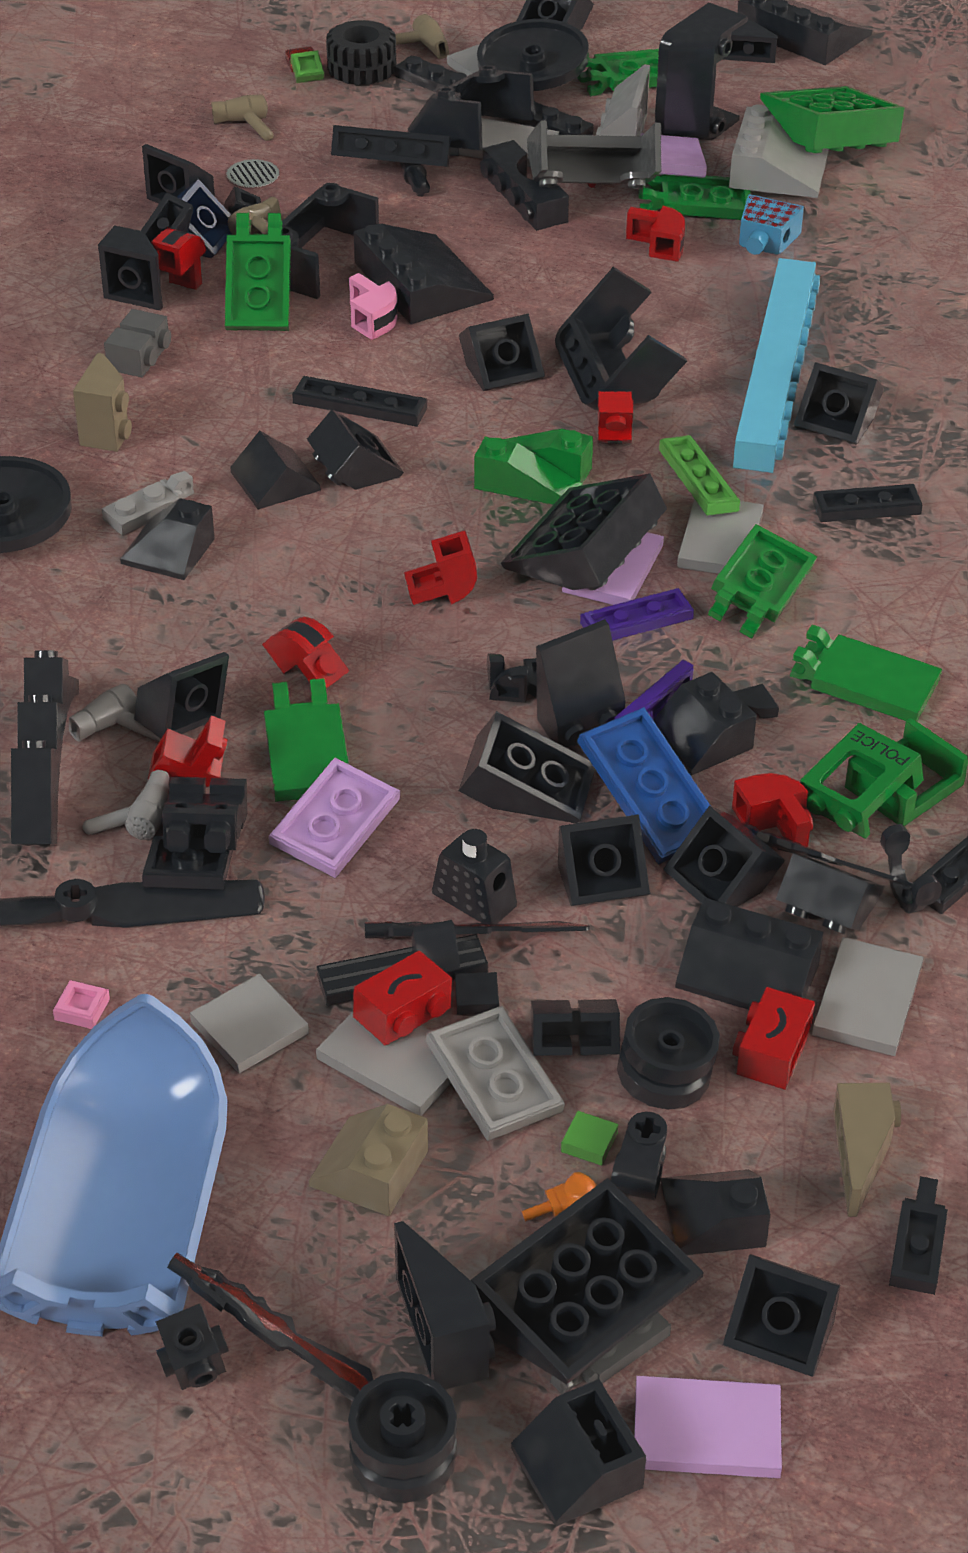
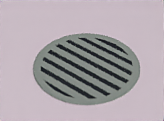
[227,159,279,187]

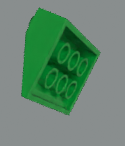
[760,86,905,153]

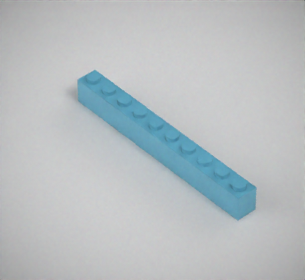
[733,258,820,473]

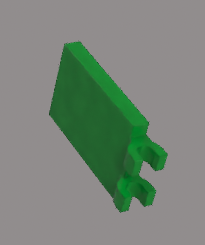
[577,49,659,96]
[638,174,751,220]
[225,213,291,331]
[708,524,818,639]
[790,624,942,721]
[264,678,349,802]

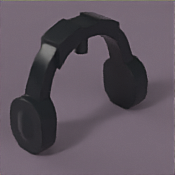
[880,824,942,914]

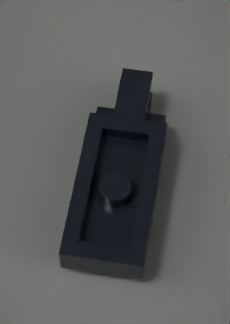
[889,1176,948,1295]

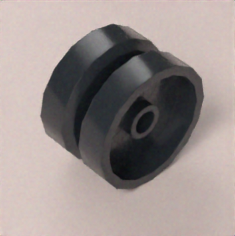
[617,997,720,1110]
[348,1371,457,1503]

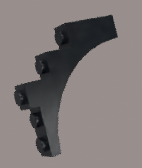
[11,650,79,844]

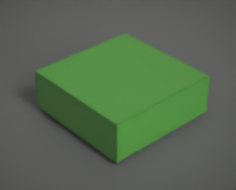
[290,50,324,83]
[561,1111,619,1166]

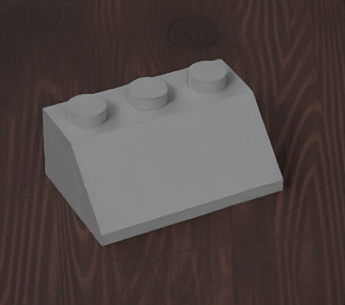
[596,65,650,136]

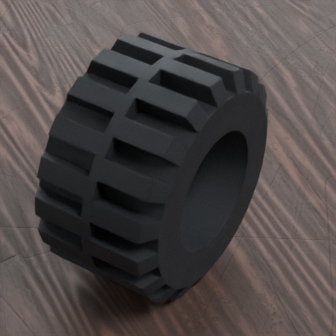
[326,20,396,85]

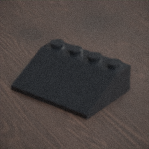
[738,0,872,65]
[354,223,494,324]
[501,473,667,590]
[471,1178,704,1385]

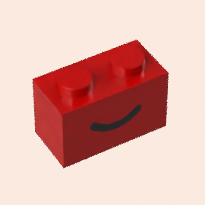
[353,950,452,1046]
[732,987,815,1090]

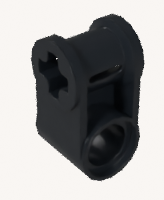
[611,1111,667,1201]

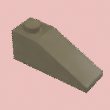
[833,1083,901,1217]

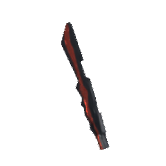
[365,921,590,939]
[167,1252,374,1401]

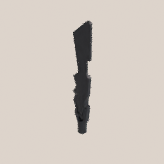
[741,822,914,888]

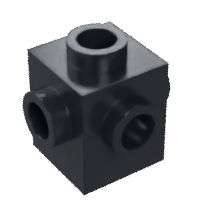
[156,1303,229,1390]

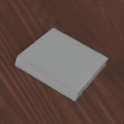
[190,974,309,1073]

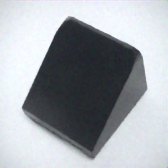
[224,187,261,215]
[412,920,460,973]

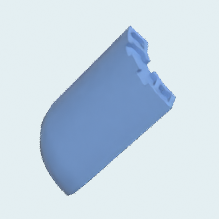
[0,994,228,1337]

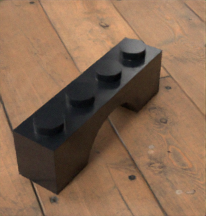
[480,140,569,231]

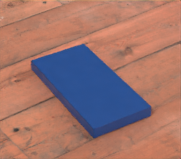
[577,707,711,865]

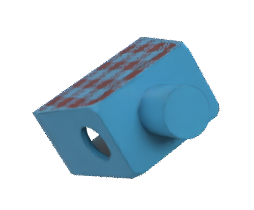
[739,194,804,255]

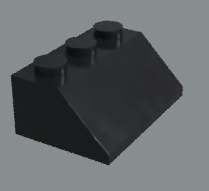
[675,898,824,1010]

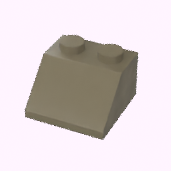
[73,353,132,452]
[309,1104,428,1216]

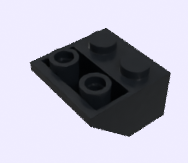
[511,1379,646,1527]

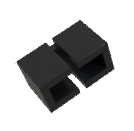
[531,999,620,1056]

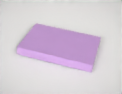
[640,133,707,178]
[562,532,664,605]
[269,758,400,878]
[634,1376,782,1478]

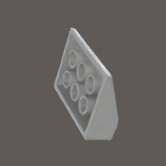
[729,105,829,198]

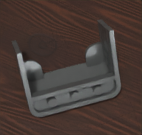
[527,121,662,189]

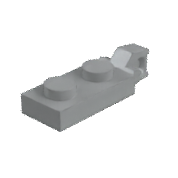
[102,471,194,536]

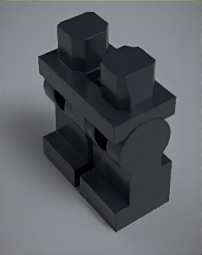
[162,777,248,853]

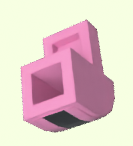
[349,273,397,340]

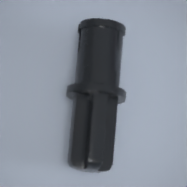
[399,162,430,197]

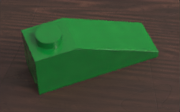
[503,428,593,484]
[474,437,582,505]

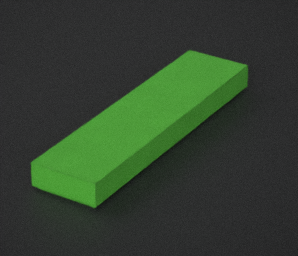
[659,435,740,516]

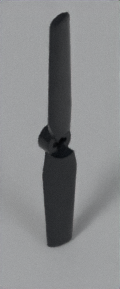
[0,879,265,928]

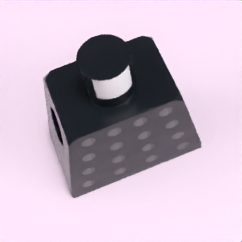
[432,829,517,924]

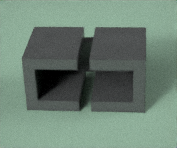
[104,309,172,378]

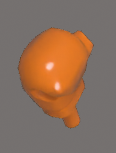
[521,1172,596,1222]

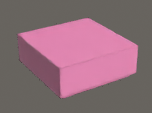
[53,980,110,1029]

